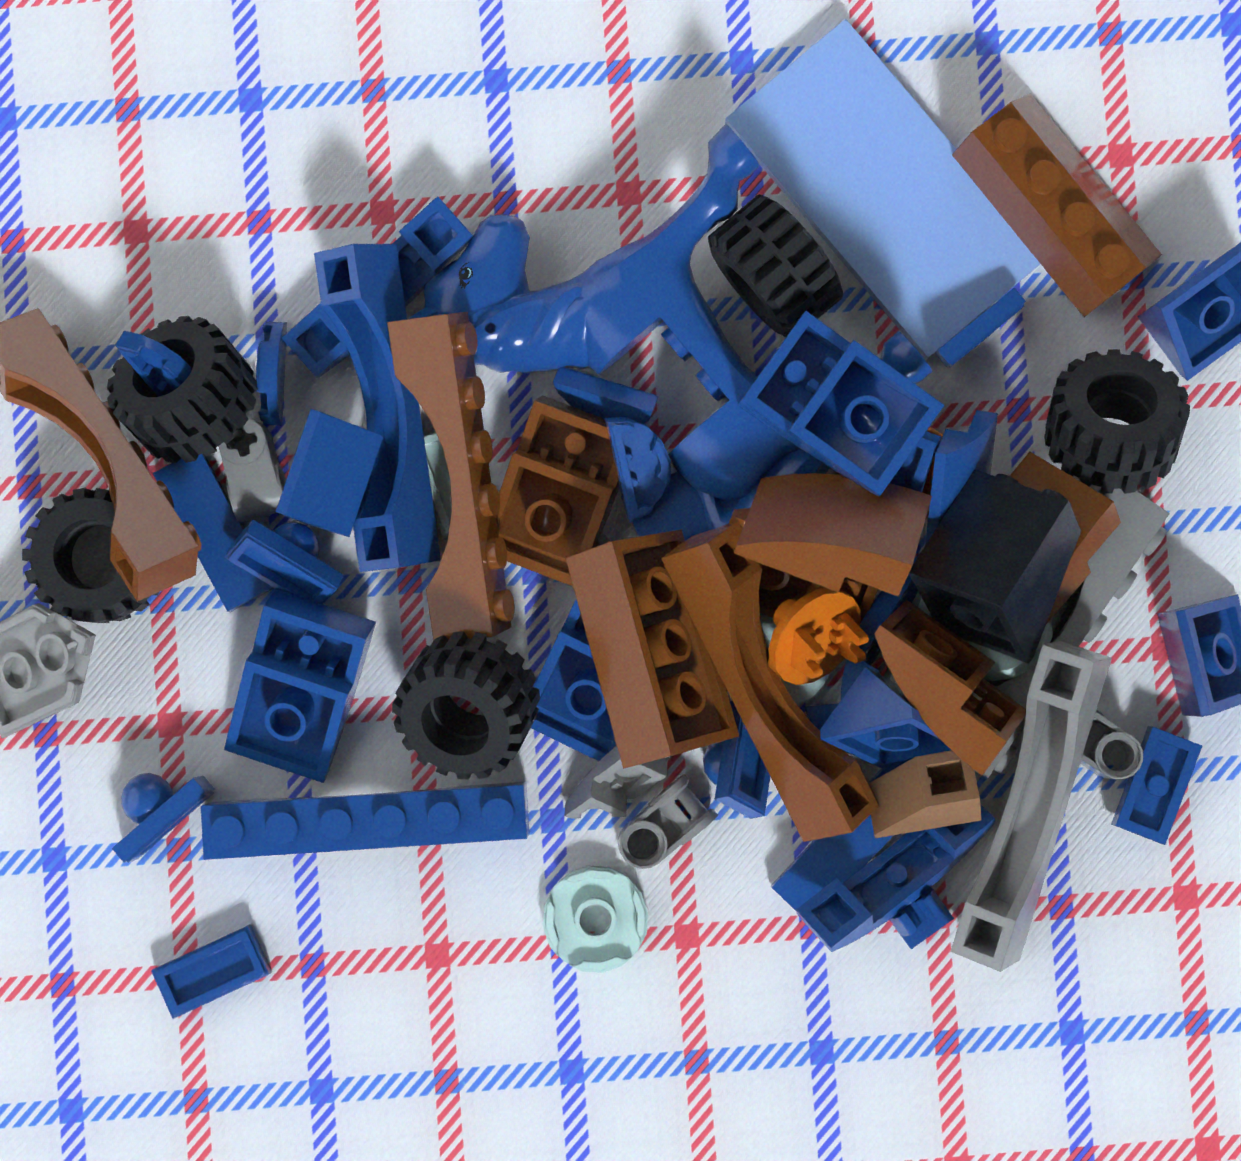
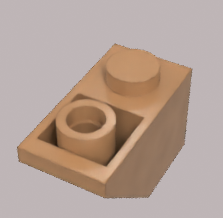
[868,751,982,838]

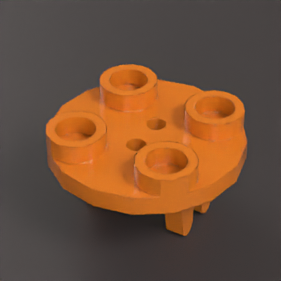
[768,588,869,685]

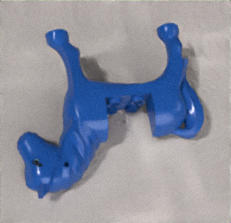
[408,124,933,530]

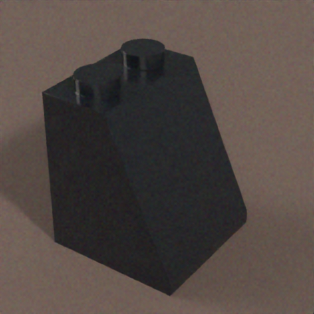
[909,470,1081,664]

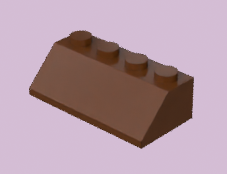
[952,93,1162,317]
[565,529,739,769]

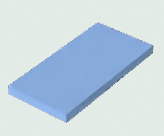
[725,19,1040,360]

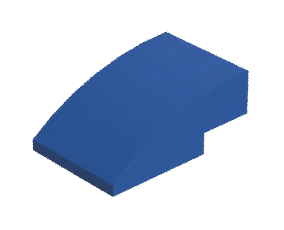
[738,311,944,497]
[224,589,376,783]
[531,599,617,761]

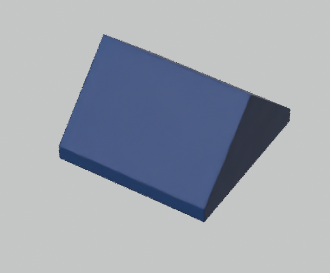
[1138,242,1241,381]
[276,409,383,537]
[1157,594,1241,717]
[820,667,952,769]

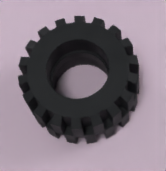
[708,194,843,337]
[107,316,258,463]
[1044,349,1190,494]
[22,488,159,623]
[392,631,540,780]

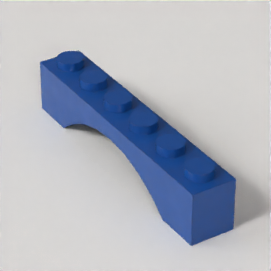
[314,244,441,572]
[201,782,530,860]

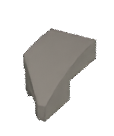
[565,746,668,819]

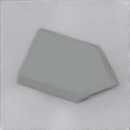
[0,603,96,738]

